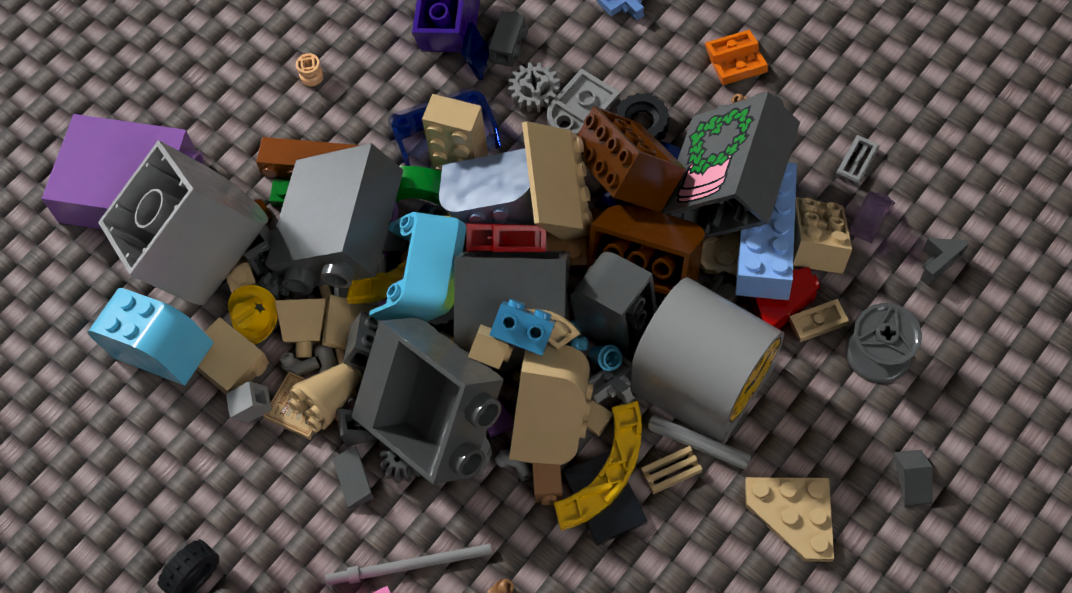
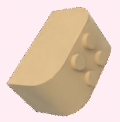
[509,343,593,465]

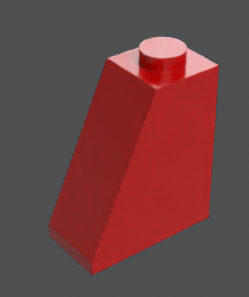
[748,266,820,329]

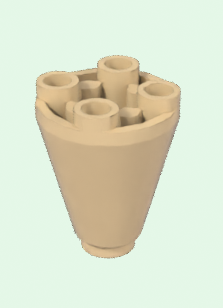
[288,363,362,433]

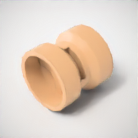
[296,53,324,86]

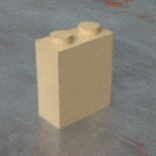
[196,317,269,394]

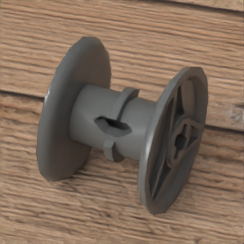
[846,303,922,384]

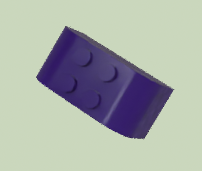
[412,0,480,53]

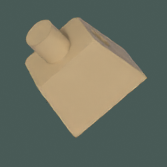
[276,298,327,358]

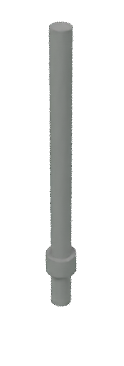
[325,544,492,586]

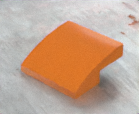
[705,29,768,85]

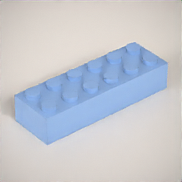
[736,162,797,300]

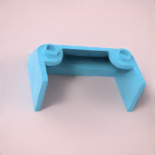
[369,212,466,322]

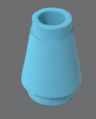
[589,345,622,371]

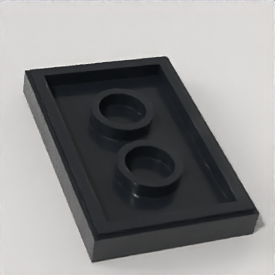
[563,449,647,546]

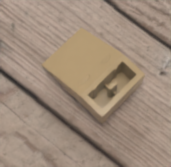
[793,197,852,274]

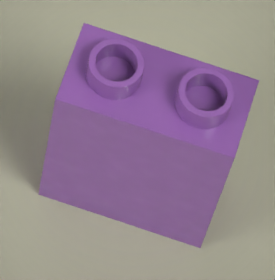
[42,114,204,229]

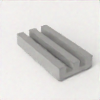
[835,135,880,187]

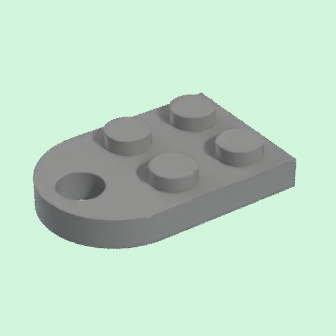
[547,68,620,135]

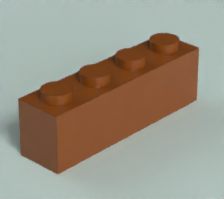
[256,137,358,178]

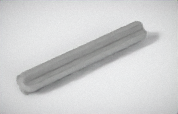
[648,415,751,469]

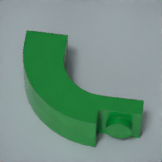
[395,166,442,206]

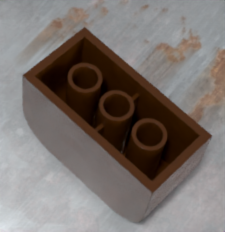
[586,204,705,295]

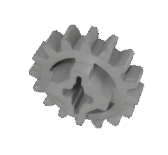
[508,62,560,112]

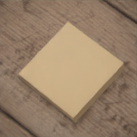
[322,294,378,351]

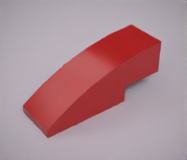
[465,223,546,252]

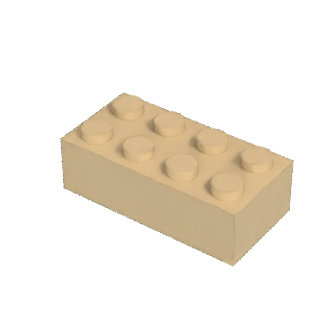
[422,94,488,172]

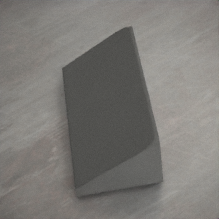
[333,446,374,509]

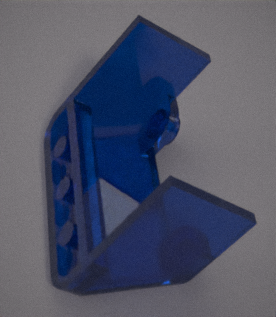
[388,88,500,166]

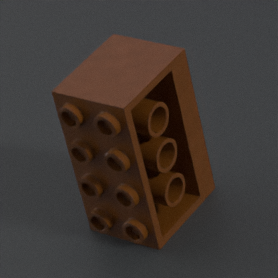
[577,106,686,213]

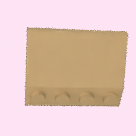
[522,121,594,241]

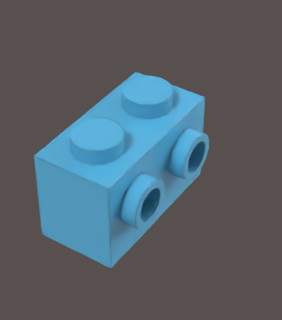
[489,299,556,355]

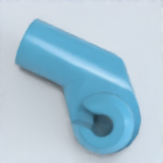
[568,320,589,351]

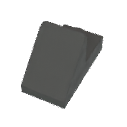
[920,238,969,286]

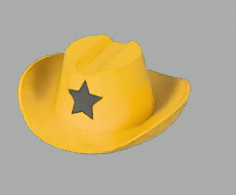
[228,285,278,344]

